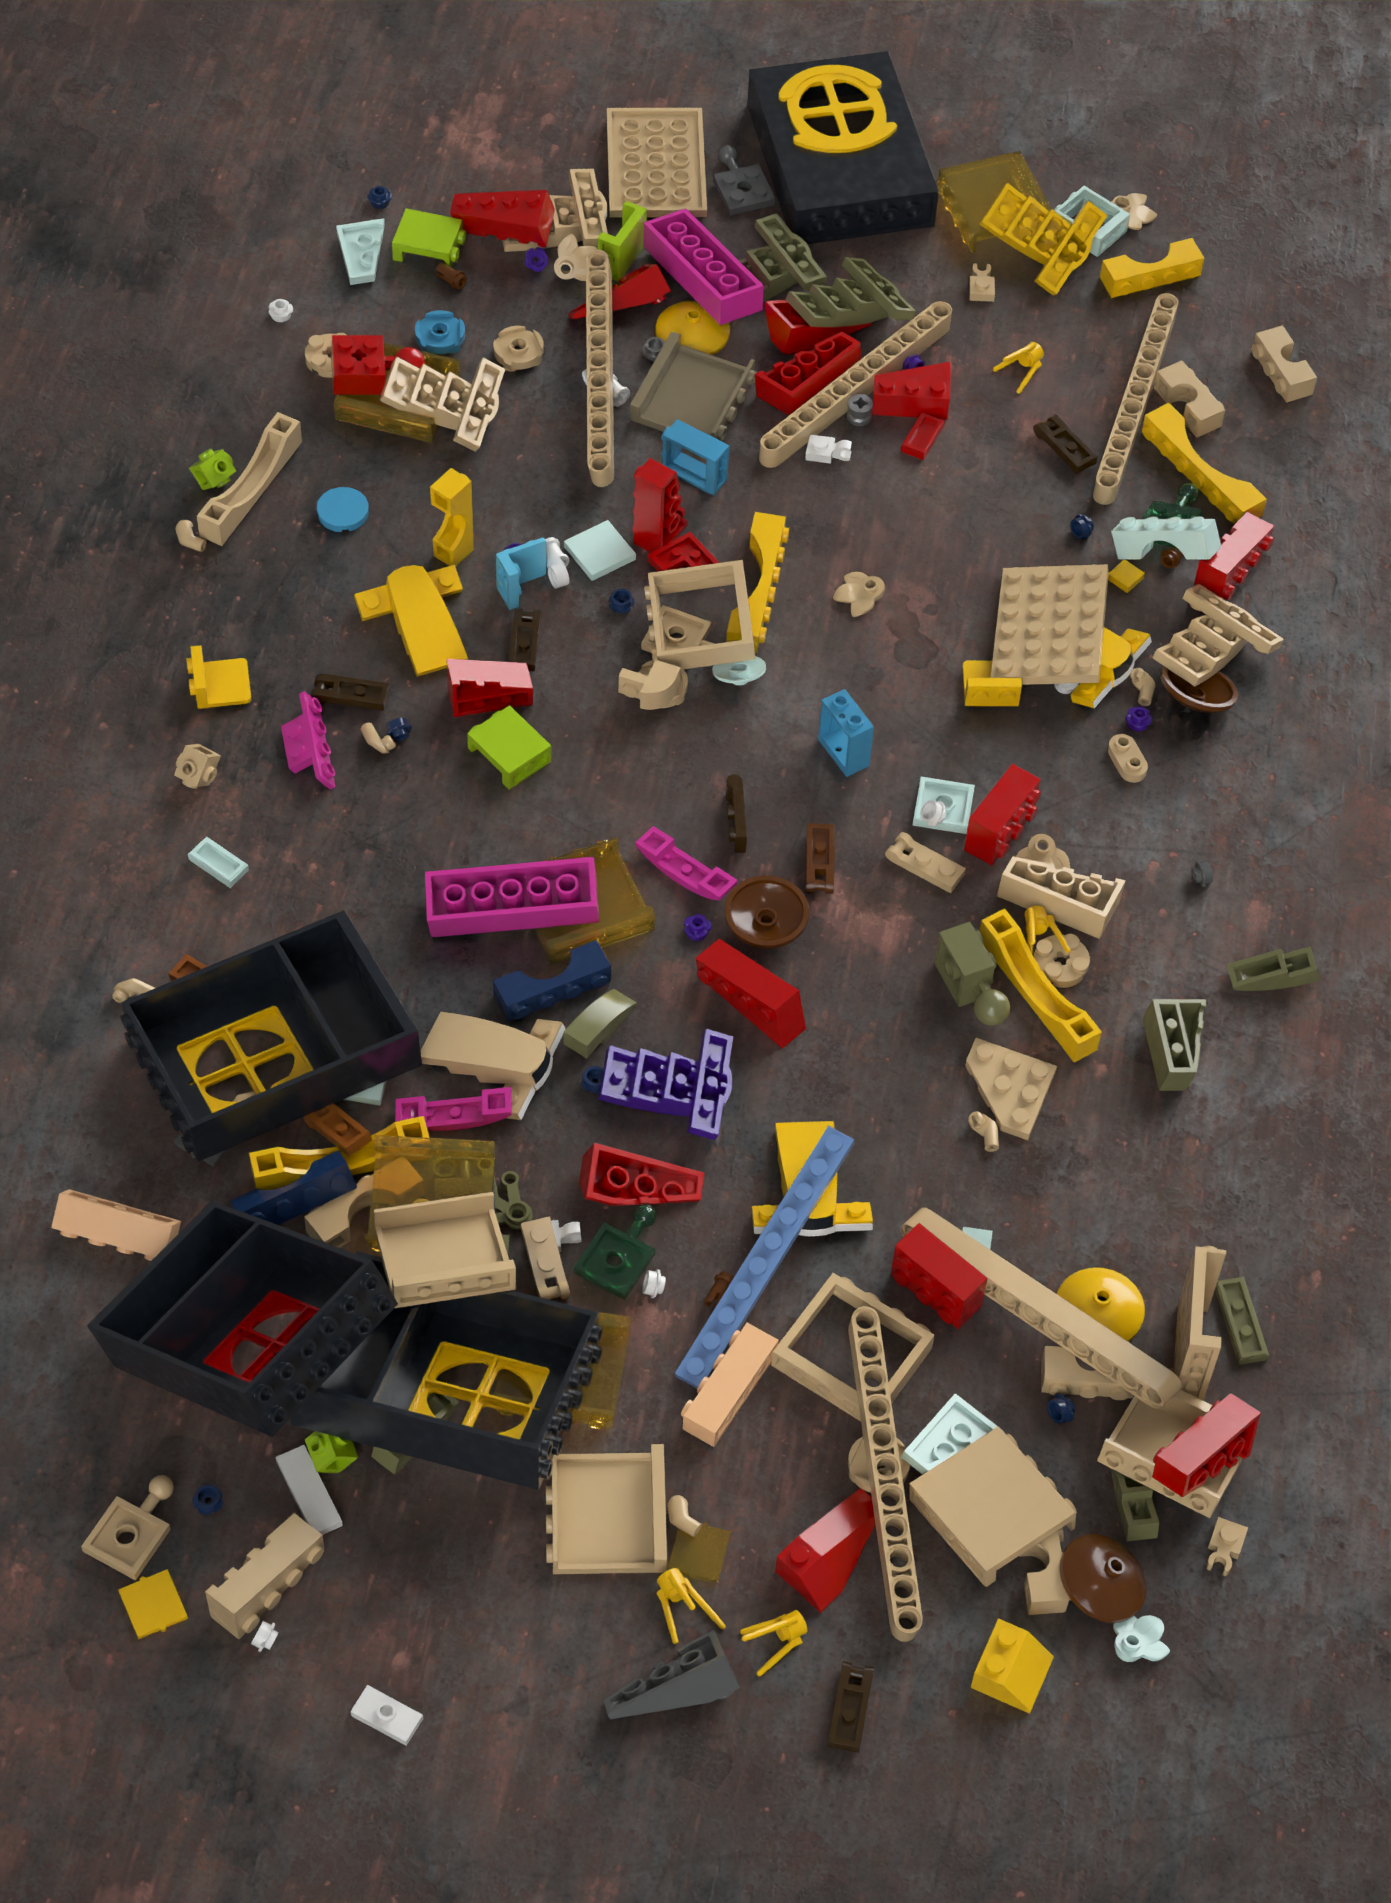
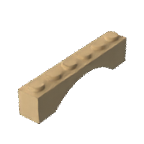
[197,412,302,546]

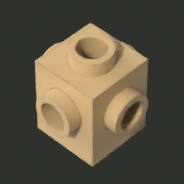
[174,744,221,789]

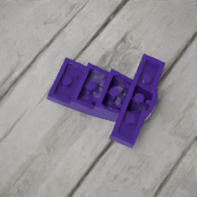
[598,1029,733,1140]

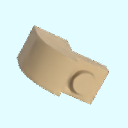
[618,660,681,710]

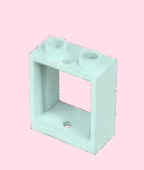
[1054,186,1130,257]

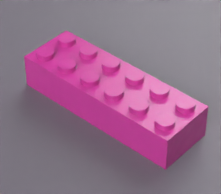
[643,208,764,325]
[425,857,599,937]

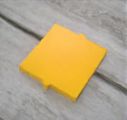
[118,1569,188,1639]

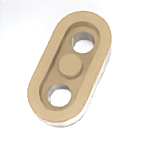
[1108,734,1148,783]

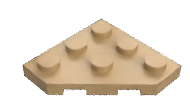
[965,1038,1057,1140]

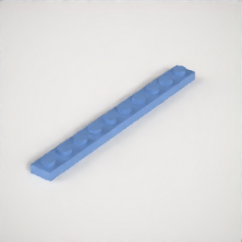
[675,1126,854,1389]

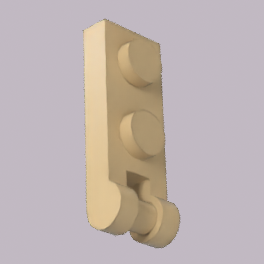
[885,832,966,893]
[520,1216,570,1300]

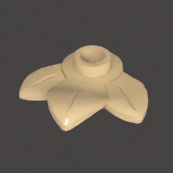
[1111,193,1157,230]
[554,234,597,281]
[833,572,885,617]
[1016,834,1070,870]

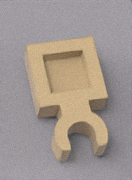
[969,263,995,302]
[1206,1517,1248,1576]

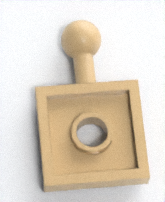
[641,605,725,653]
[81,1475,174,1581]

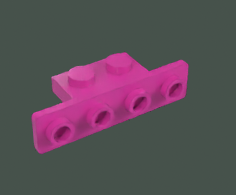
[281,691,335,789]

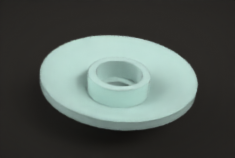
[712,656,766,685]

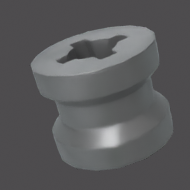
[847,394,873,426]

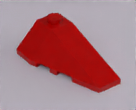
[764,300,872,354]
[775,1488,876,1613]

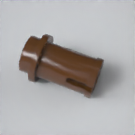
[435,262,467,289]
[1160,544,1183,568]
[703,1271,734,1311]

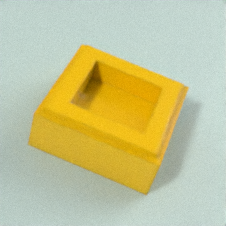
[1108,559,1145,593]

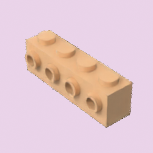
[51,1189,181,1261]
[681,1323,778,1447]

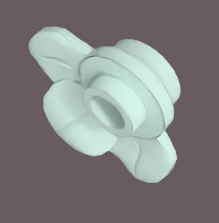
[1113,1615,1170,1662]

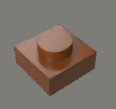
[168,954,208,981]

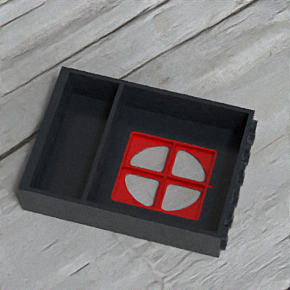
[87,1201,398,1437]

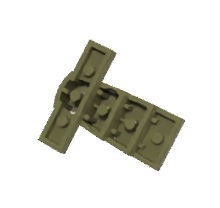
[738,214,827,302]
[786,257,916,327]

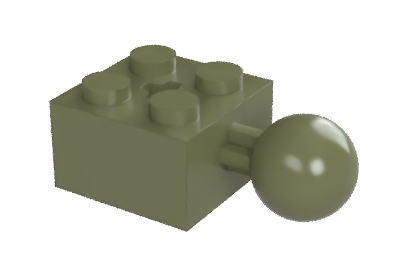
[934,922,1010,1026]

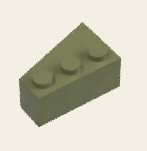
[1142,999,1206,1091]

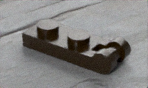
[1033,415,1098,474]
[509,608,541,671]
[311,674,390,711]
[726,774,747,853]
[827,1661,874,1753]

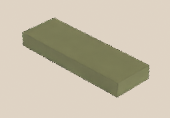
[1215,1276,1269,1365]

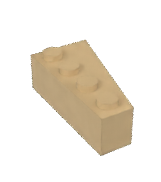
[997,856,1126,939]
[205,1513,324,1639]

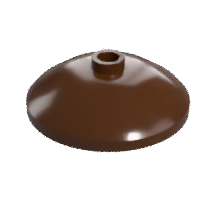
[1160,666,1238,713]
[725,875,809,948]
[1060,1534,1147,1623]

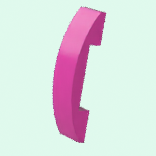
[635,826,738,901]
[395,1087,512,1131]

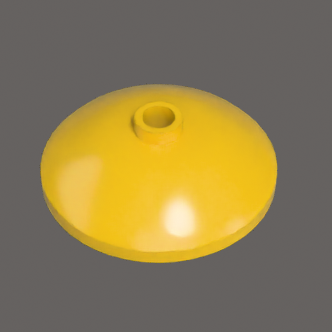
[655,301,730,355]
[1057,1268,1145,1342]

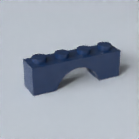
[493,940,611,1022]
[230,1150,357,1225]

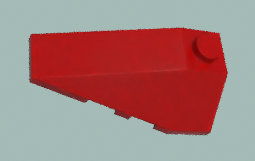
[567,263,671,319]
[579,1143,704,1206]

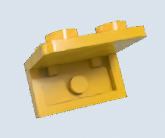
[186,645,251,709]
[962,660,1022,706]

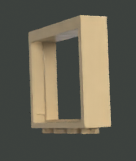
[644,560,756,670]
[771,1273,934,1421]

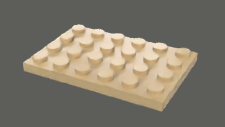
[607,108,707,217]
[991,564,1109,685]

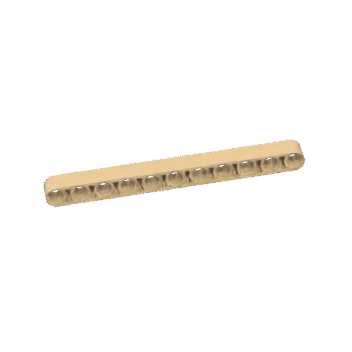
[586,250,614,487]
[1093,293,1178,505]
[759,301,952,468]
[900,1208,1181,1409]
[848,1306,923,1642]

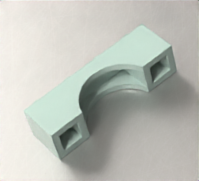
[1111,517,1222,559]

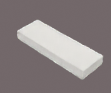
[276,1445,343,1535]

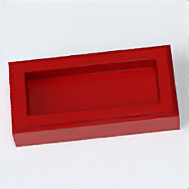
[901,413,945,460]

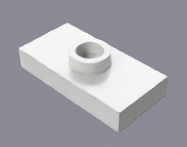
[351,1685,423,1746]

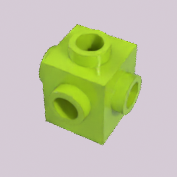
[189,449,236,490]
[305,1431,358,1473]

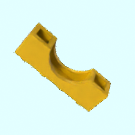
[1100,238,1204,298]
[430,468,474,567]

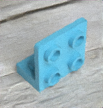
[496,538,547,610]

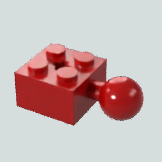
[331,335,425,395]

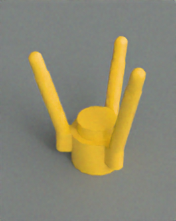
[993,342,1044,394]
[1024,905,1071,955]
[656,1568,726,1644]
[740,1610,808,1677]

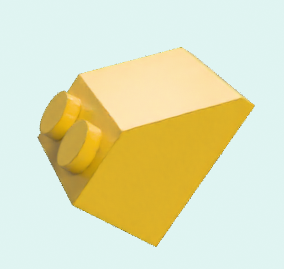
[971,1618,1054,1714]

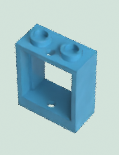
[661,419,729,496]
[818,689,874,777]

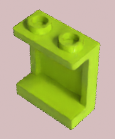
[598,201,647,282]
[392,209,466,267]
[467,705,551,790]

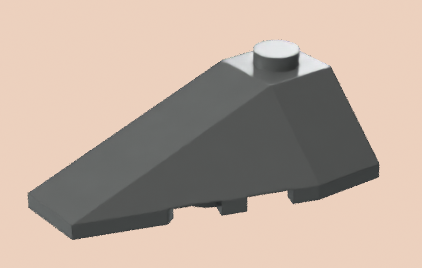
[603,1630,740,1719]

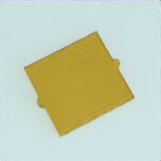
[667,1523,731,1583]

